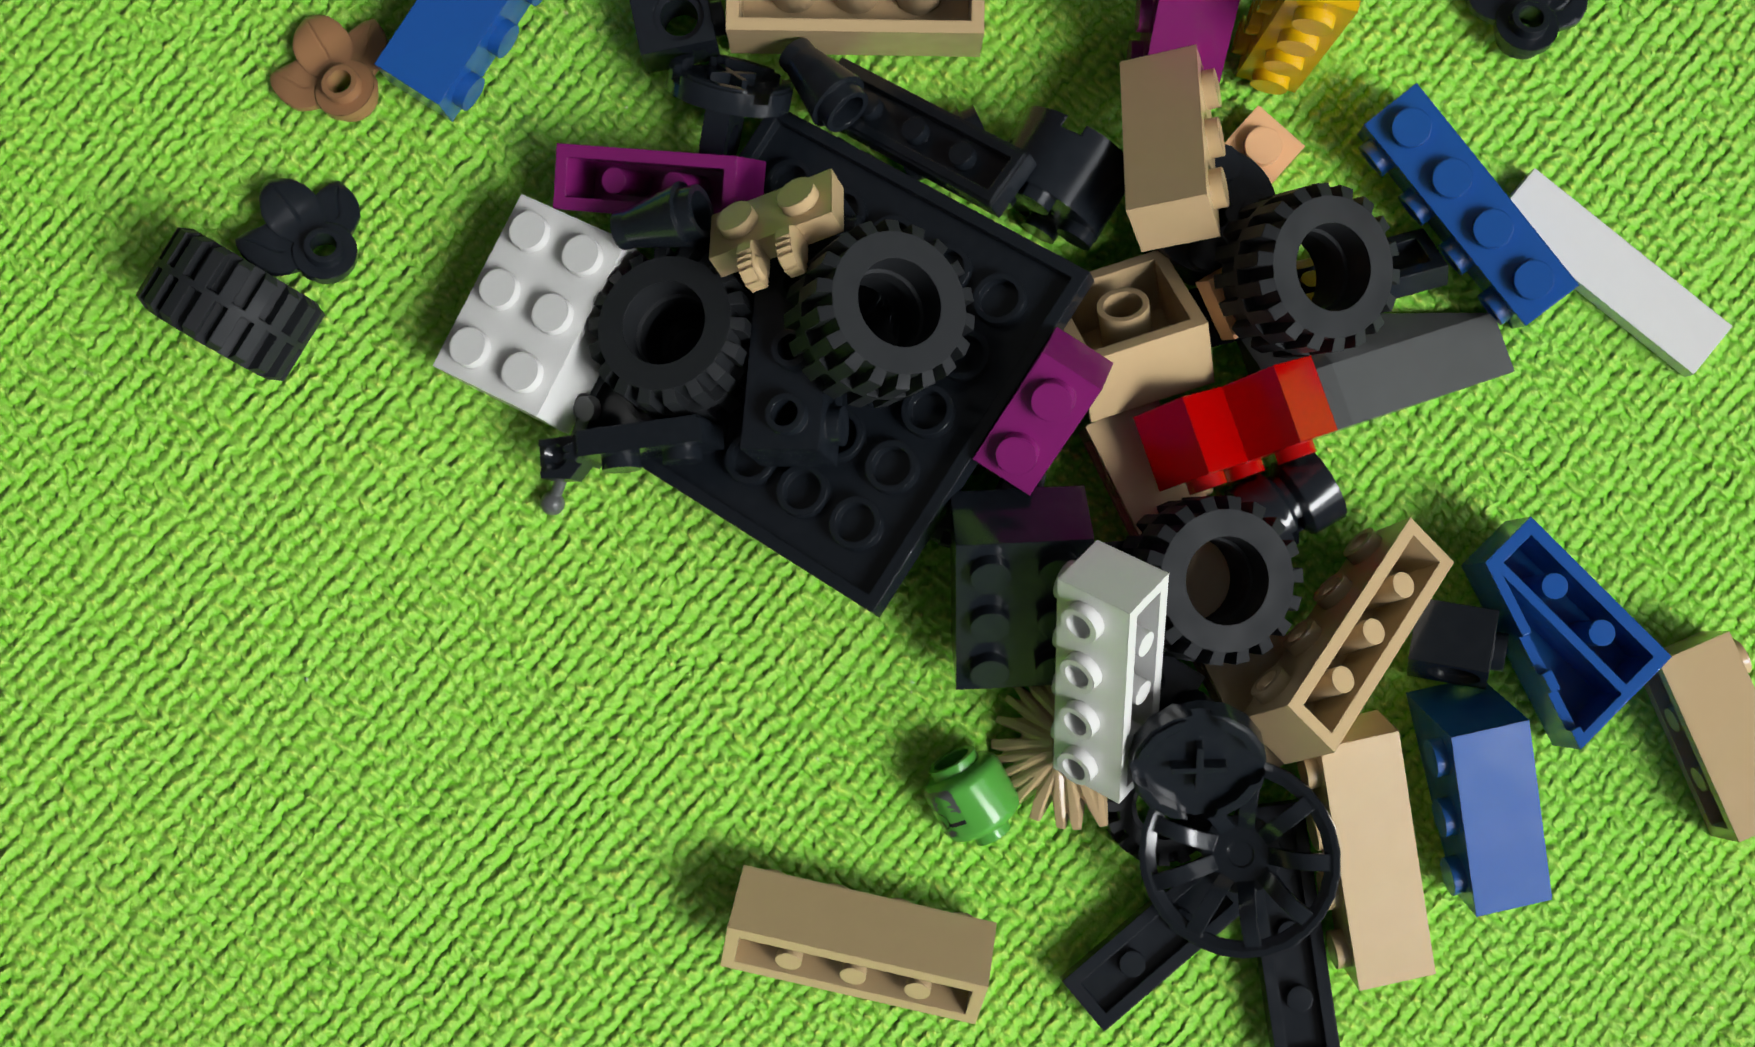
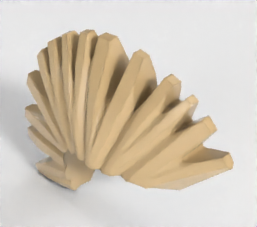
[991,685,1108,830]

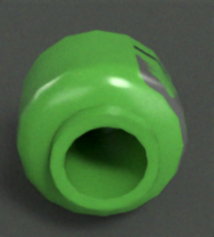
[924,745,1019,846]

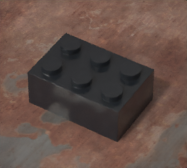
[950,485,1094,690]

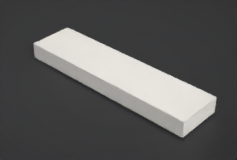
[1509,168,1733,377]

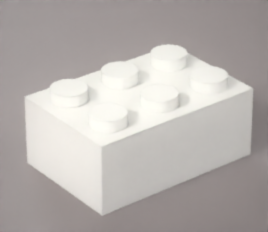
[433,194,649,435]

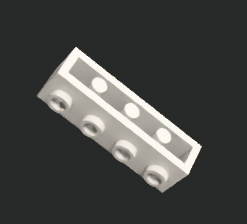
[1050,540,1169,804]

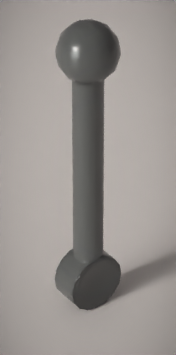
[540,395,602,516]

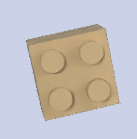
[1063,250,1215,422]

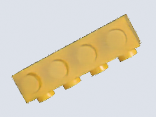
[1231,0,1361,95]

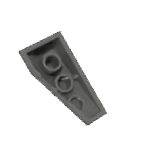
[1237,313,1515,440]

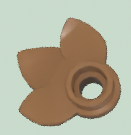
[270,15,388,122]

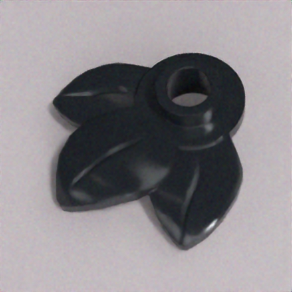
[1465,0,1588,59]
[235,178,361,284]

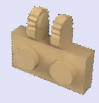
[709,168,844,293]

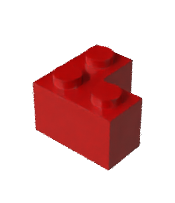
[1133,355,1338,496]

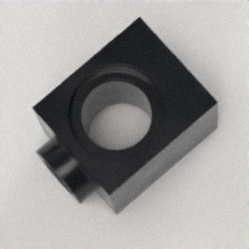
[630,0,727,74]
[1407,599,1509,690]

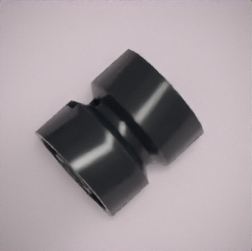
[1225,453,1347,545]

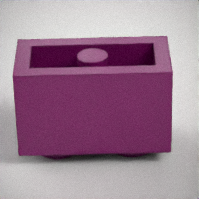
[973,327,1113,495]

